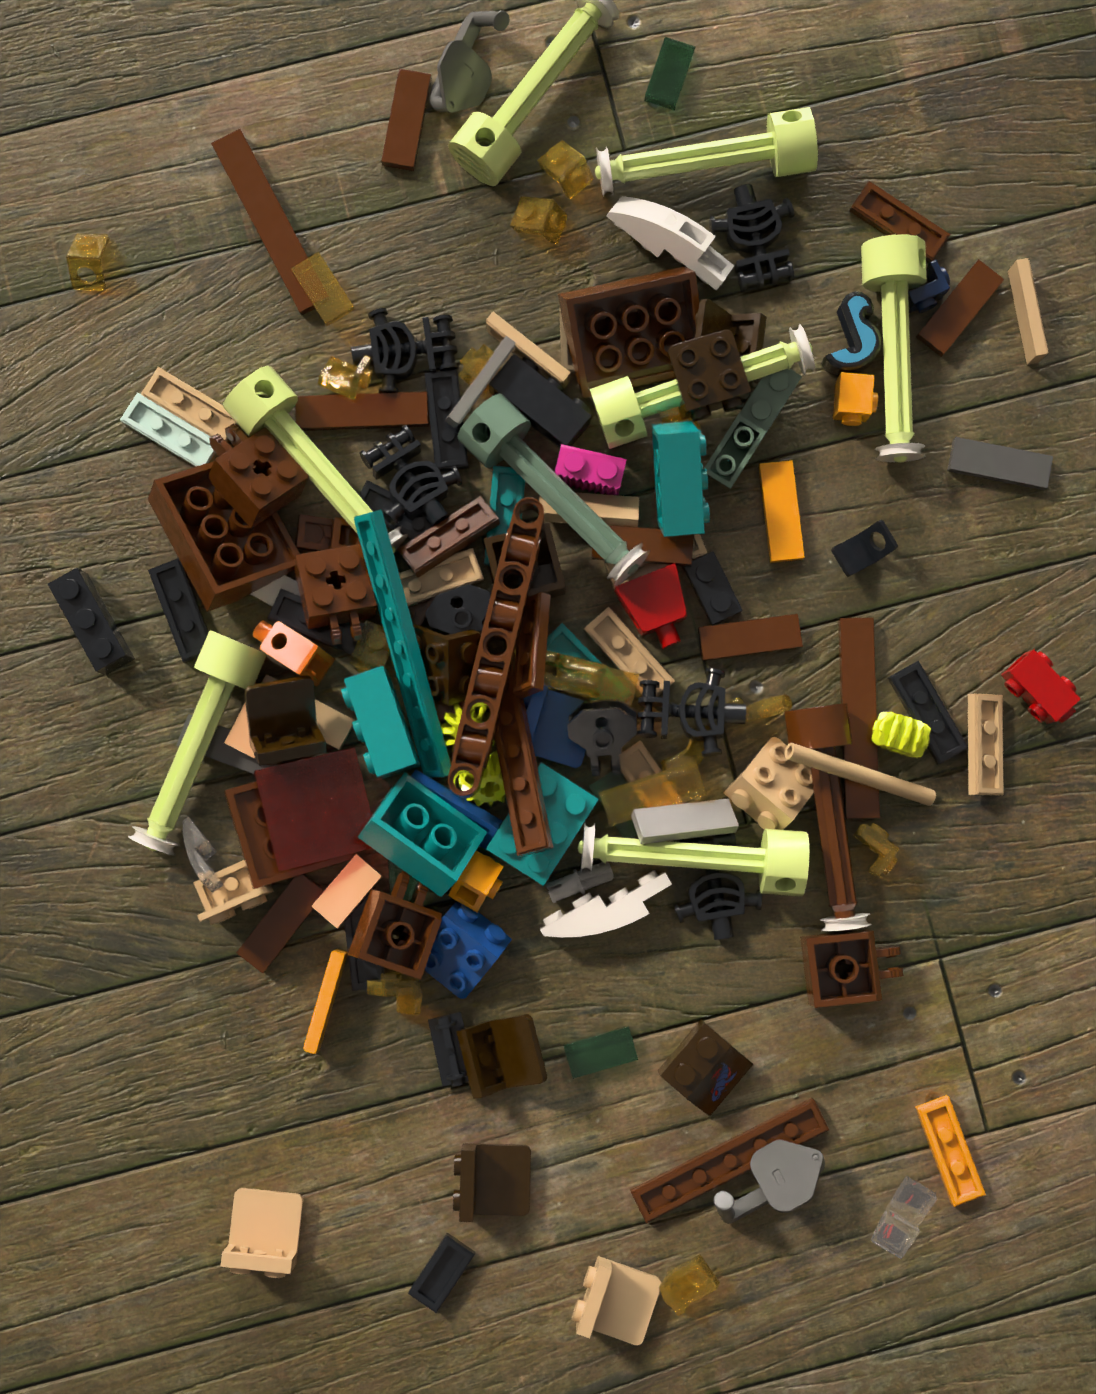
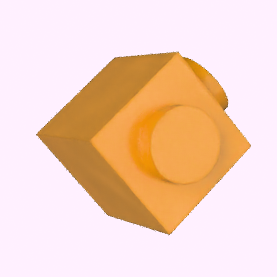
[833,372,878,426]
[448,851,504,913]

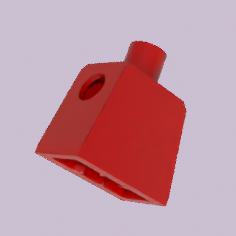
[614,563,687,649]

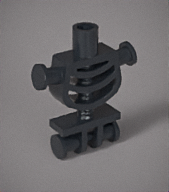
[709,184,795,292]
[351,308,459,393]
[359,425,462,526]
[637,668,746,757]
[673,833,762,940]

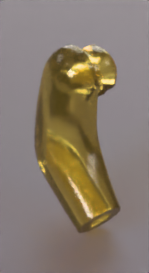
[727,694,792,722]
[661,724,710,776]

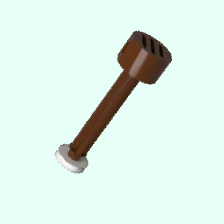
[784,703,872,932]

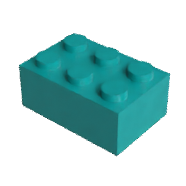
[651,421,710,537]
[341,666,421,780]
[486,763,599,886]
[358,772,487,897]

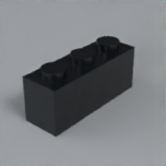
[489,354,592,449]
[48,568,135,675]

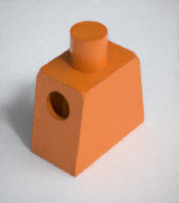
[253,620,335,687]

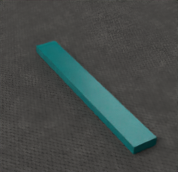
[354,510,451,777]

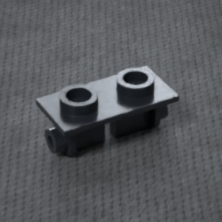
[428,1012,469,1087]

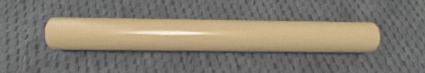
[785,743,936,806]

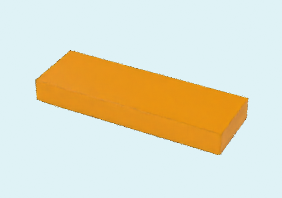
[758,460,805,563]
[303,949,348,1054]
[915,1095,986,1207]

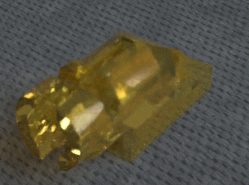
[544,650,639,707]

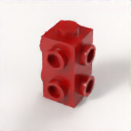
[1001,649,1081,724]

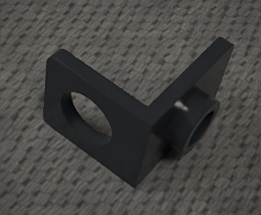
[831,520,898,577]

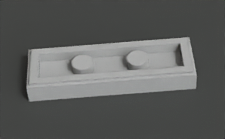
[445,336,516,428]
[631,798,739,844]

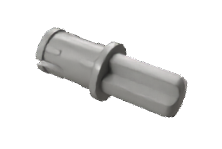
[546,861,614,903]

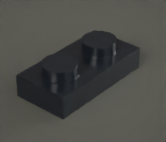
[683,551,743,625]

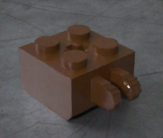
[209,424,309,528]
[294,544,377,645]
[348,871,442,980]
[800,929,904,1008]

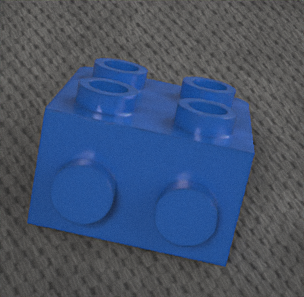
[524,685,586,768]
[425,901,512,999]

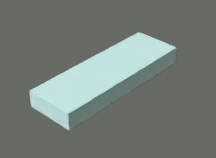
[120,392,217,467]

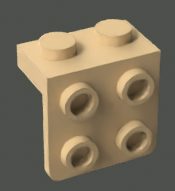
[724,737,814,830]
[193,860,274,925]
[221,1188,303,1278]
[572,1256,662,1345]

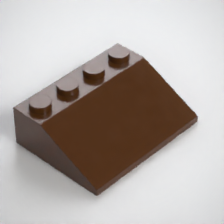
[558,267,700,398]
[148,461,300,612]

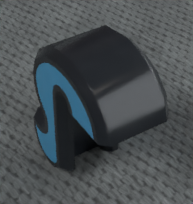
[821,291,881,377]

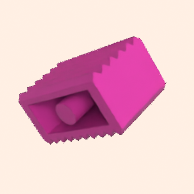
[555,444,627,496]

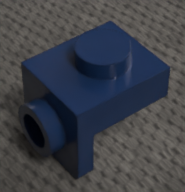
[908,260,950,313]

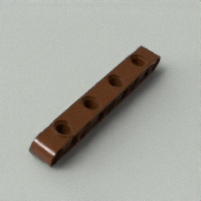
[448,497,544,798]

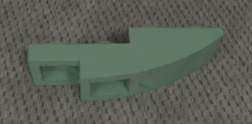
[704,369,802,489]

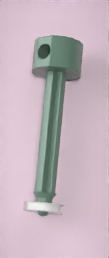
[457,394,650,586]

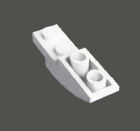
[606,196,734,290]
[540,870,672,938]

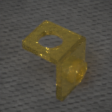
[66,233,109,291]

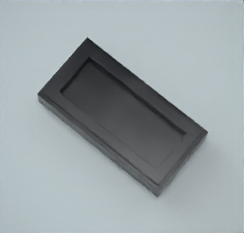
[408,1233,475,1313]

